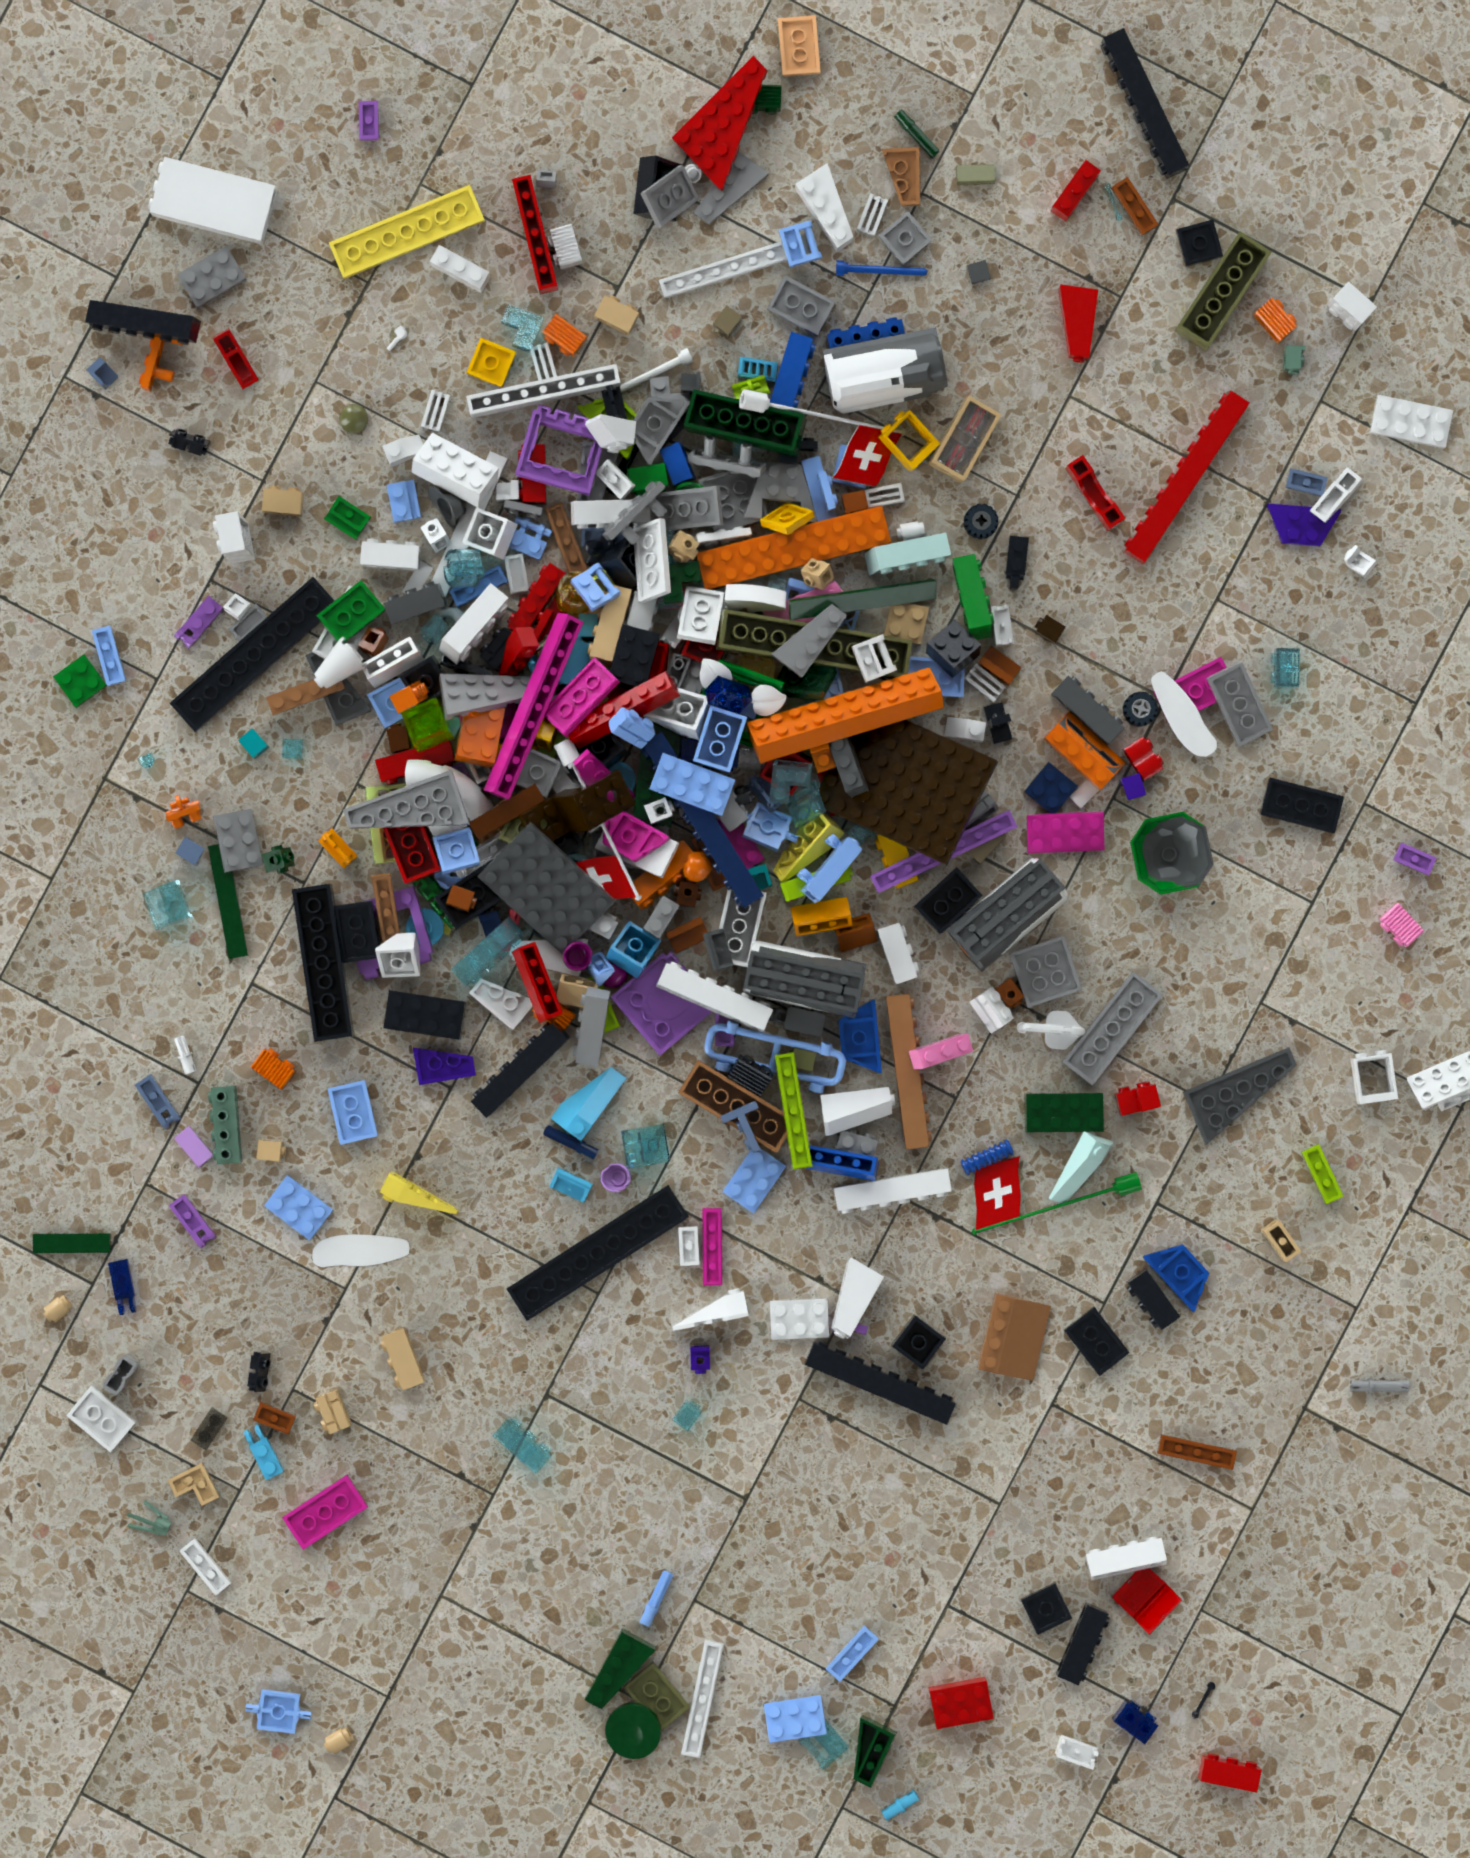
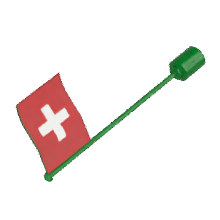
[972,1156,1142,1236]

